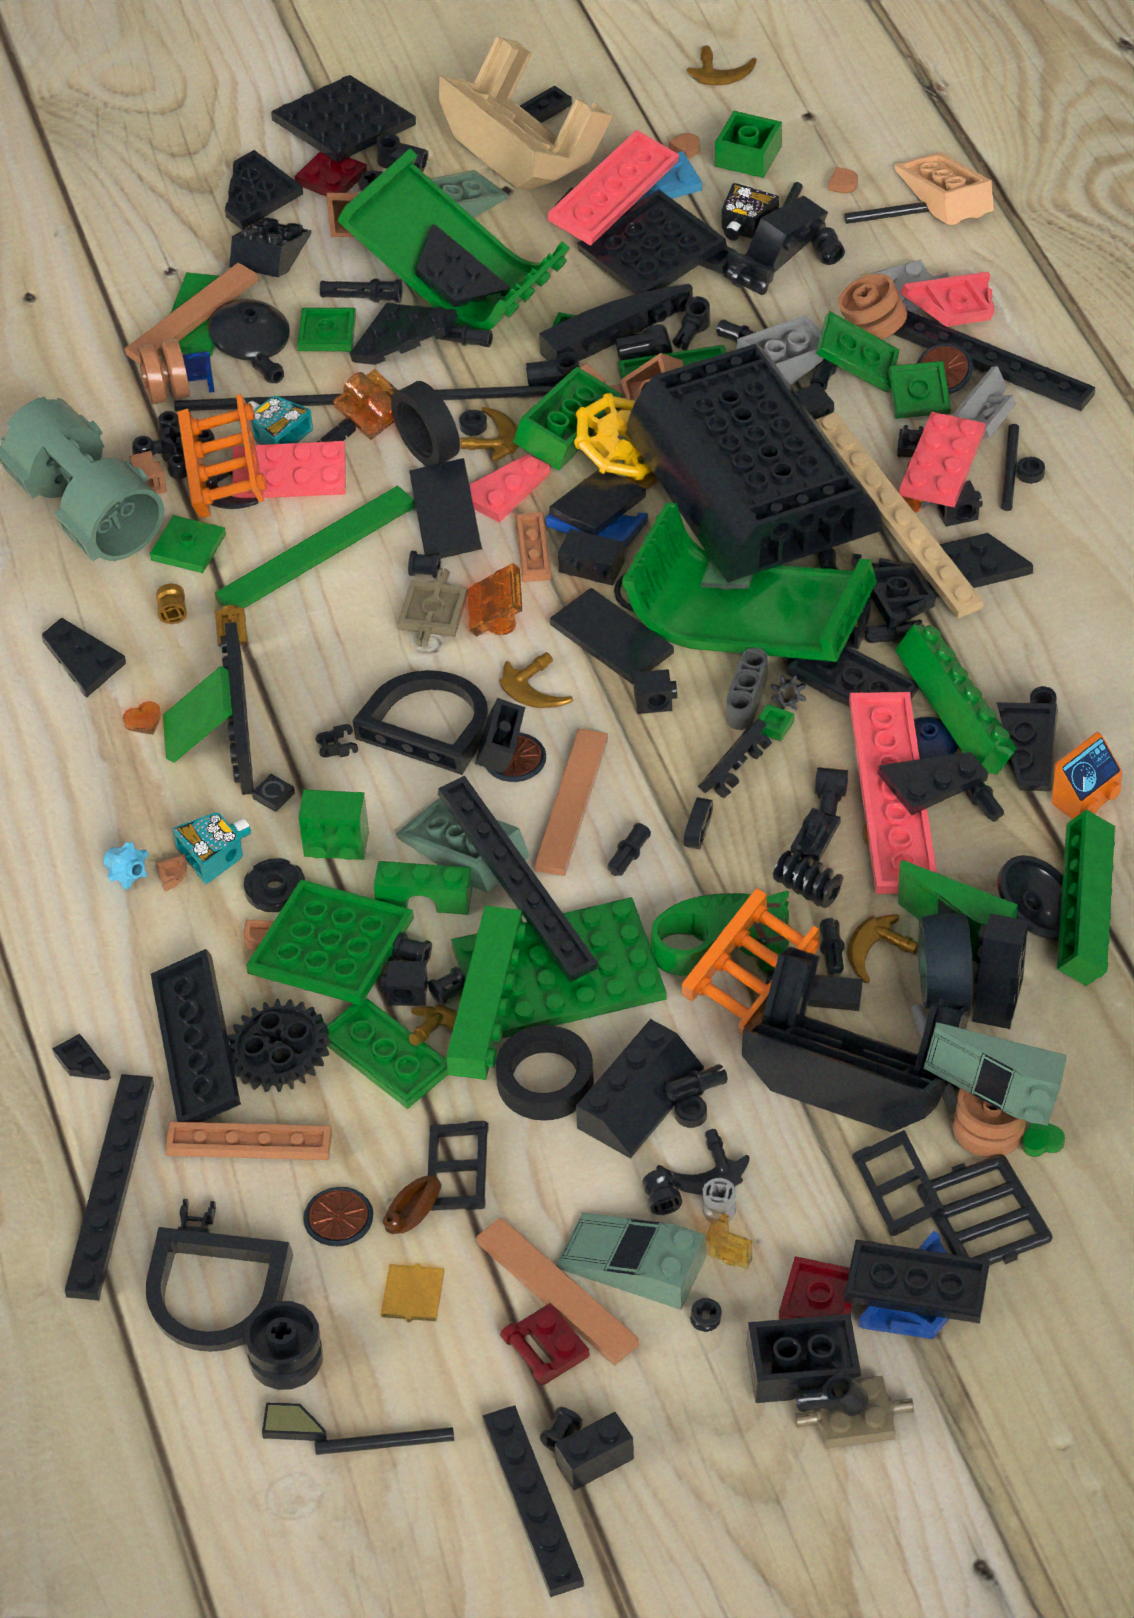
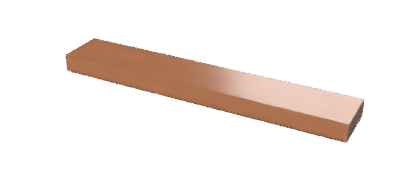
[125,263,258,364]
[535,729,608,876]
[476,1217,639,1366]

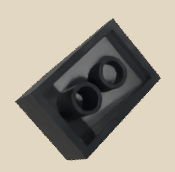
[746,1314,861,1403]

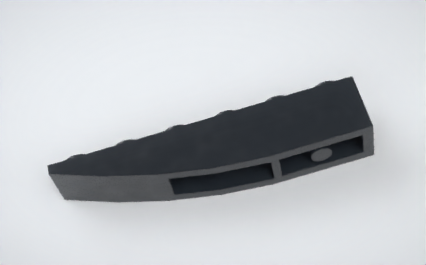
[539,284,693,361]

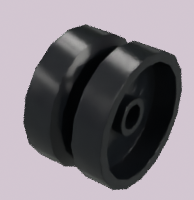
[244,1301,323,1390]

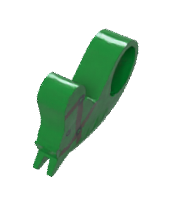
[651,891,789,976]

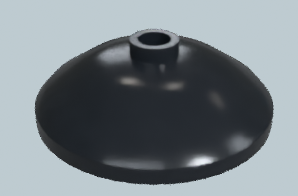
[208,299,290,360]
[997,855,1063,939]

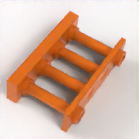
[177,394,267,519]
[682,888,820,1036]

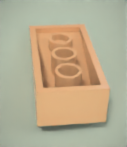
[895,152,994,225]

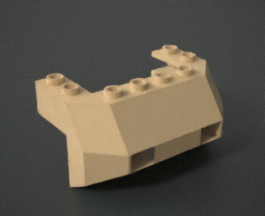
[439,36,613,191]

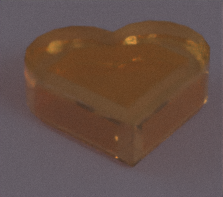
[123,701,161,735]

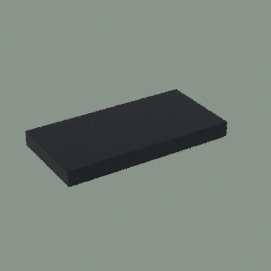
[409,458,482,559]
[550,588,674,685]
[787,645,919,707]
[844,1239,990,1324]

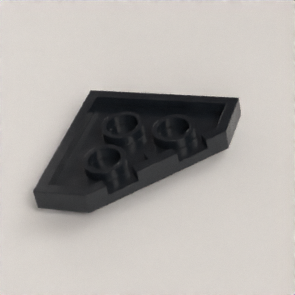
[225,150,303,230]
[350,303,458,365]

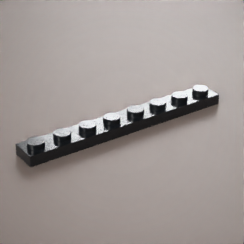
[894,310,1095,411]
[438,776,598,982]
[65,1074,154,1301]

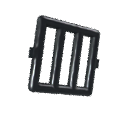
[916,1154,1053,1265]

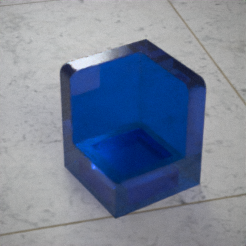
[182,351,215,393]

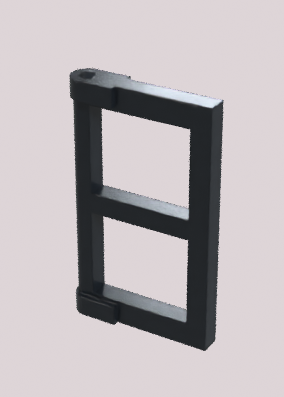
[428,1121,489,1211]
[852,1130,945,1236]

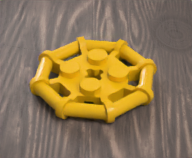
[574,393,652,480]

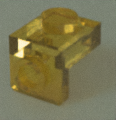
[706,1213,752,1269]

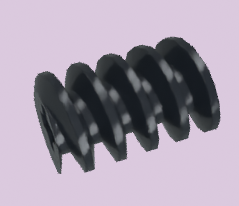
[773,850,844,908]

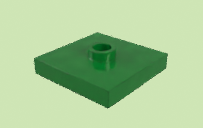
[297,308,356,351]
[888,361,951,419]
[150,515,226,573]

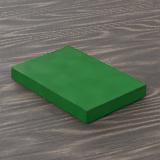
[816,311,900,392]
[163,666,232,762]

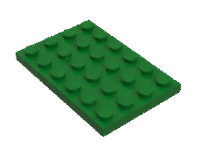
[451,897,667,1038]

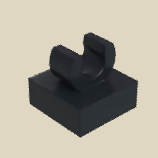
[897,425,924,457]

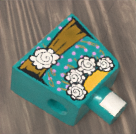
[249,396,313,445]
[172,812,251,884]

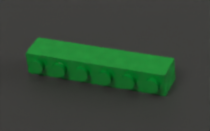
[895,624,1017,775]
[1057,809,1115,986]
[446,906,528,1080]

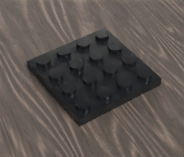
[271,75,416,162]
[577,189,727,294]

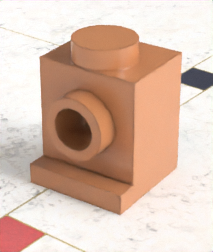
[129,451,167,494]

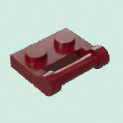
[500,1303,590,1385]

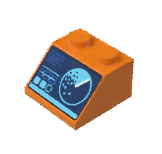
[1052,731,1122,819]

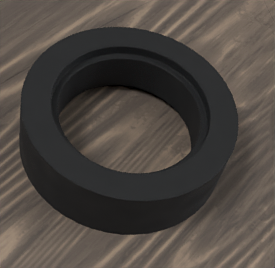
[391,381,460,466]
[496,1025,594,1121]

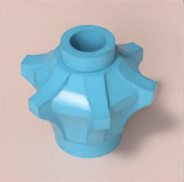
[103,842,149,890]

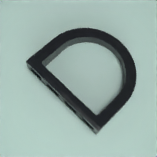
[352,670,489,775]
[146,1227,294,1352]

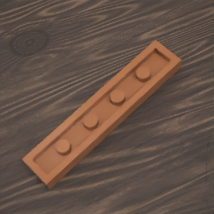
[165,1122,332,1160]

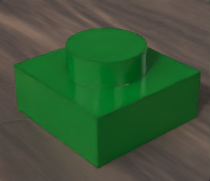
[758,704,794,742]

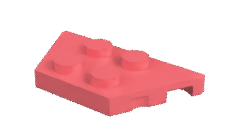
[900,272,994,327]

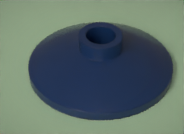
[914,717,958,759]

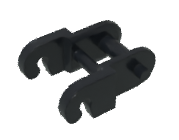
[315,724,358,758]
[178,1199,216,1233]

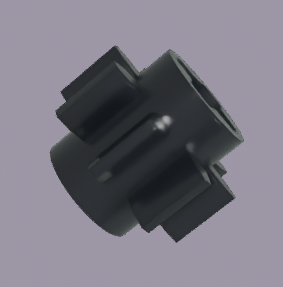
[771,674,806,710]

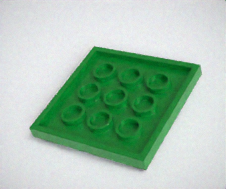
[246,880,414,1005]

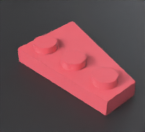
[470,454,550,523]

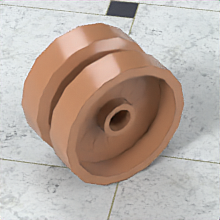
[838,274,907,340]
[138,338,190,405]
[952,1088,1026,1158]

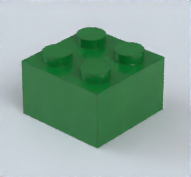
[715,110,782,178]
[298,789,369,860]

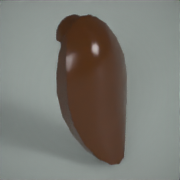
[383,1175,442,1234]

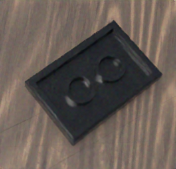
[549,469,646,535]

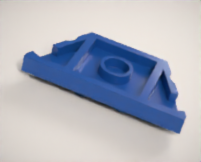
[859,1231,951,1339]

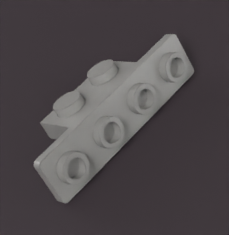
[952,366,1016,439]

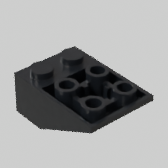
[229,218,312,277]

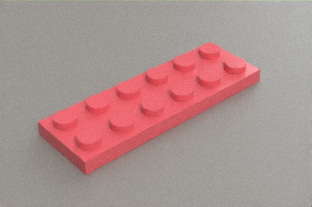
[547,130,679,246]

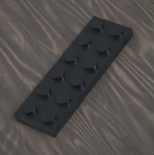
[220,622,254,795]
[151,949,241,1122]

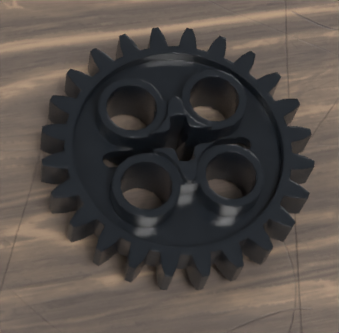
[228,999,331,1092]

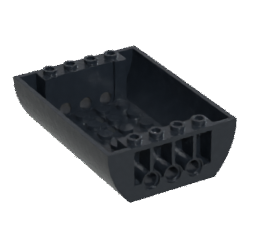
[626,344,882,583]

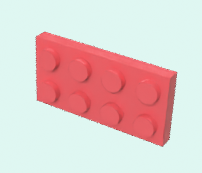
[899,412,986,508]
[233,441,346,499]

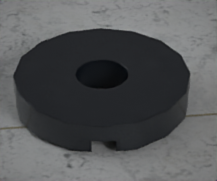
[244,858,305,912]

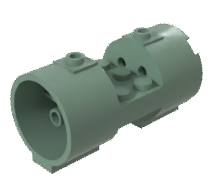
[0,397,164,562]

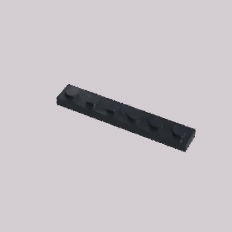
[482,1405,584,1597]

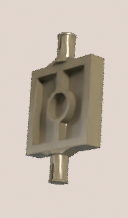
[398,568,468,647]
[795,1375,914,1449]

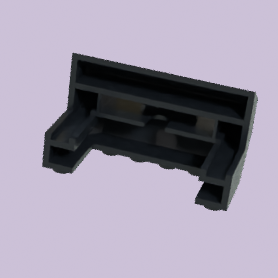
[742,946,972,1133]

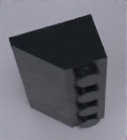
[576,1019,704,1159]

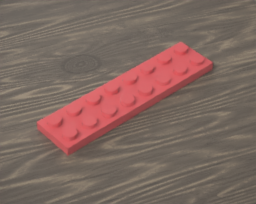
[849,692,937,894]

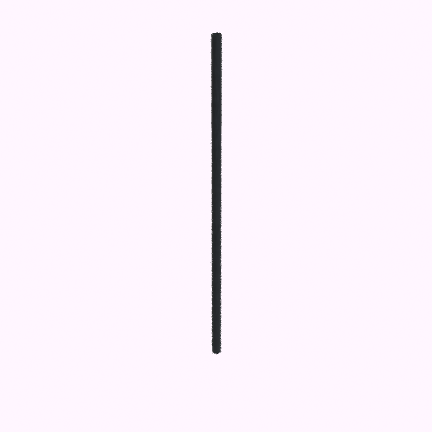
[174,385,556,412]

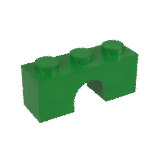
[374,861,472,915]

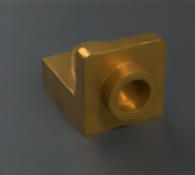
[215,605,247,647]

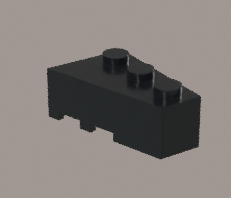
[746,195,828,272]
[972,913,1029,1029]

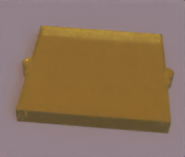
[381,1263,445,1322]

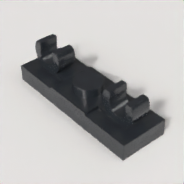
[698,718,772,798]

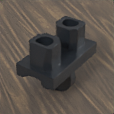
[724,250,775,295]
[791,808,841,865]

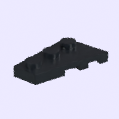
[42,617,126,698]
[996,702,1058,791]
[877,752,988,815]

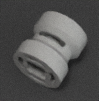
[703,1178,736,1224]

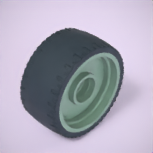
[918,913,973,1009]

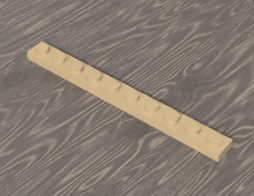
[816,412,983,619]

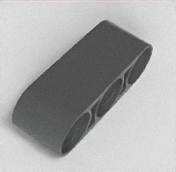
[726,648,768,730]

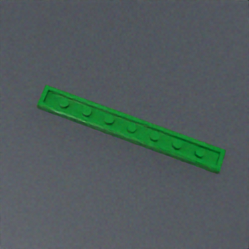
[215,485,415,608]

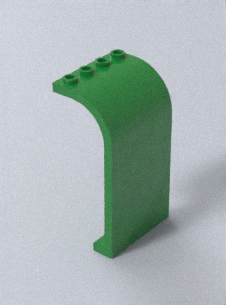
[338,149,570,330]
[622,502,877,662]

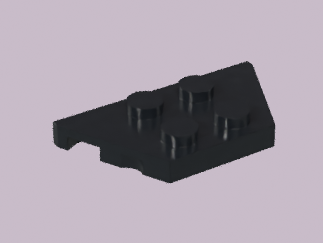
[415,224,510,307]
[928,533,1033,597]
[851,554,936,628]

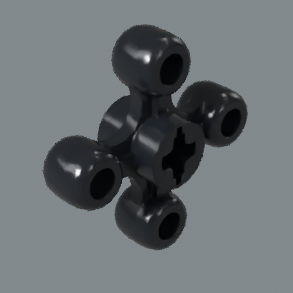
[132,411,215,479]

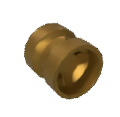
[156,583,187,624]

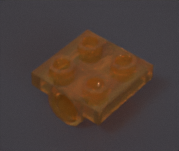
[333,369,399,440]
[468,563,523,637]

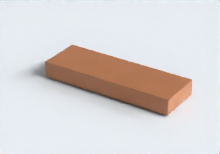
[515,512,551,582]

